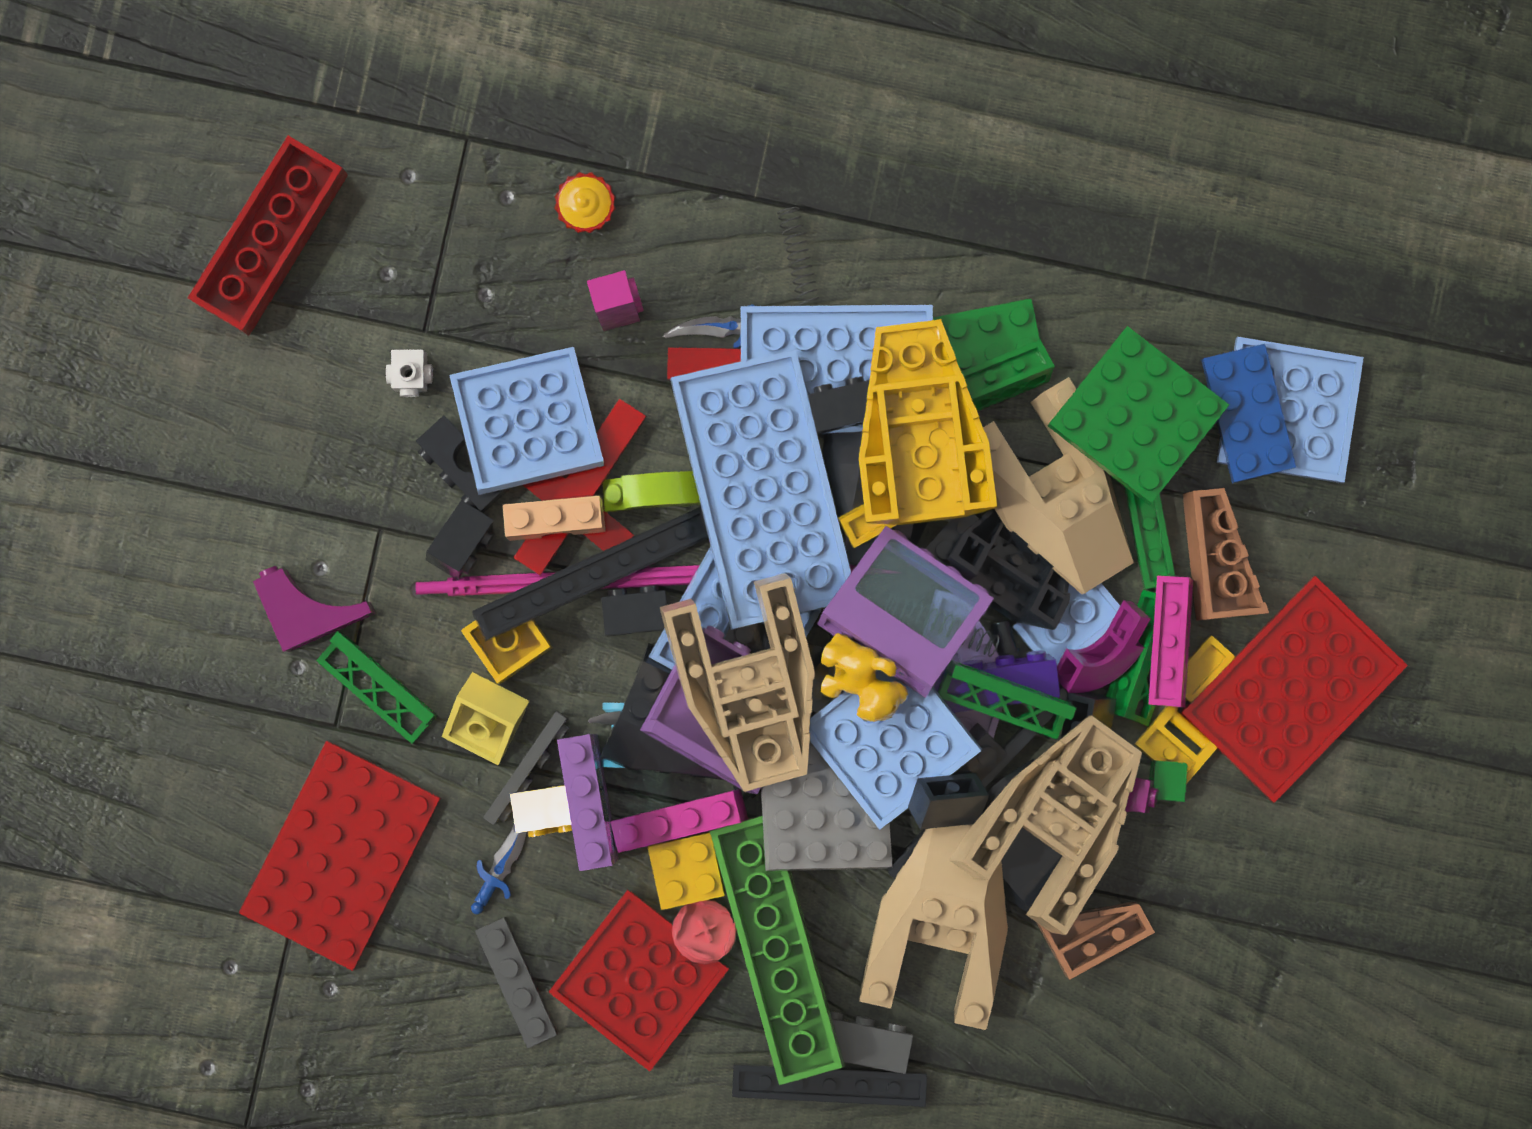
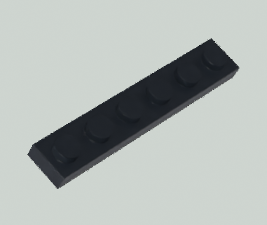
[732,1063,927,1107]

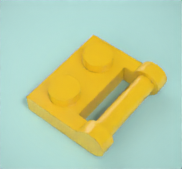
[1134,706,1217,784]

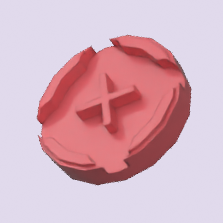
[672,900,737,964]

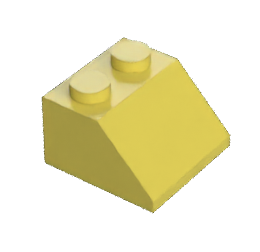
[442,672,529,765]

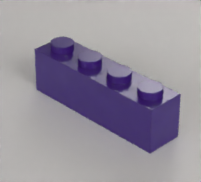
[934,651,1060,713]

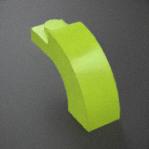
[603,471,701,512]

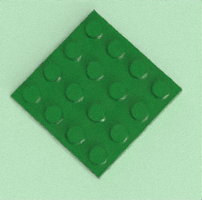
[1048,326,1229,506]

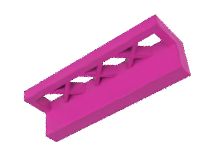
[1149,576,1194,708]

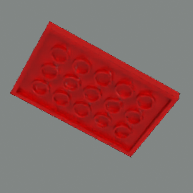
[1180,576,1408,803]
[239,741,441,971]

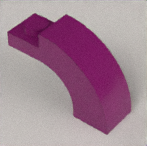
[1057,600,1150,693]

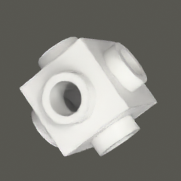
[386,350,433,397]

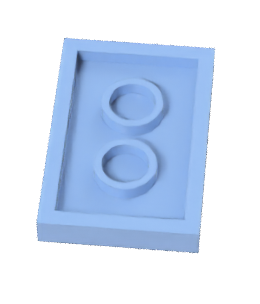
[1012,583,1120,665]

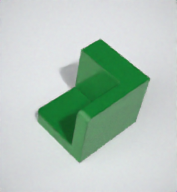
[1149,760,1188,802]

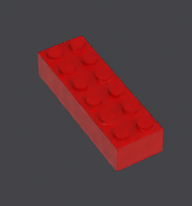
[188,135,348,336]

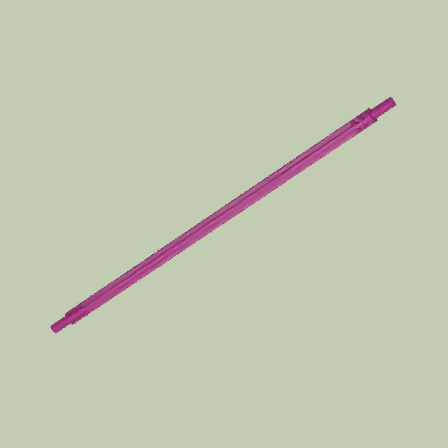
[416,565,909,596]

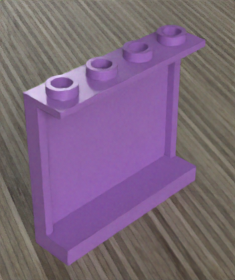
[640,626,761,794]

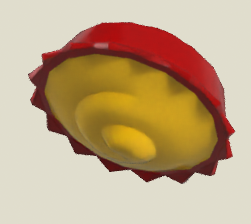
[554,172,616,233]

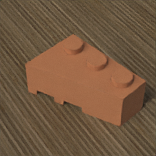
[1036,902,1155,980]

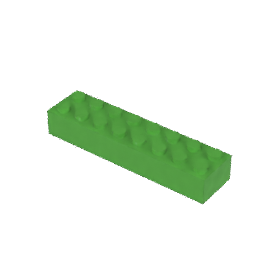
[710,816,845,1085]

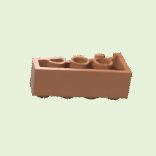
[1183,488,1269,621]

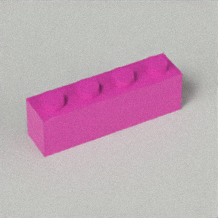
[587,270,644,331]
[610,789,748,853]

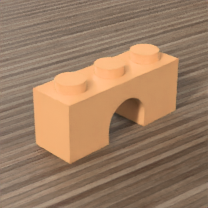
[503,496,605,541]

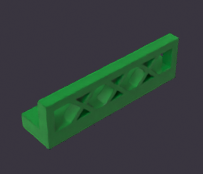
[961,340,1055,411]
[1106,590,1156,726]
[316,631,438,744]
[938,660,1076,739]

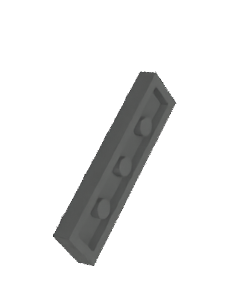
[483,711,570,825]
[475,917,558,1049]

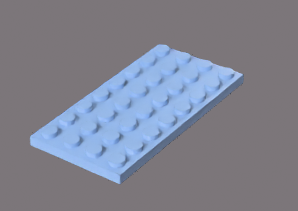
[670,349,851,630]

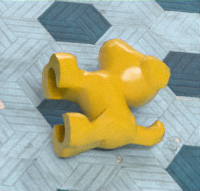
[821,632,908,722]

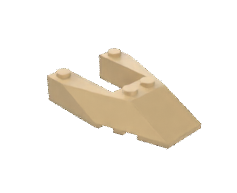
[983,377,1134,595]
[660,573,815,792]
[950,715,1142,935]
[859,824,1008,1030]

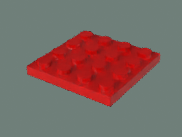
[549,889,729,1072]

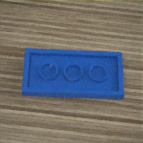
[1201,344,1296,483]

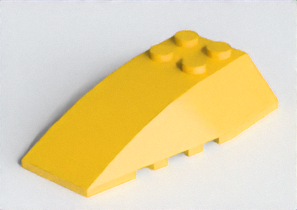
[859,319,997,525]

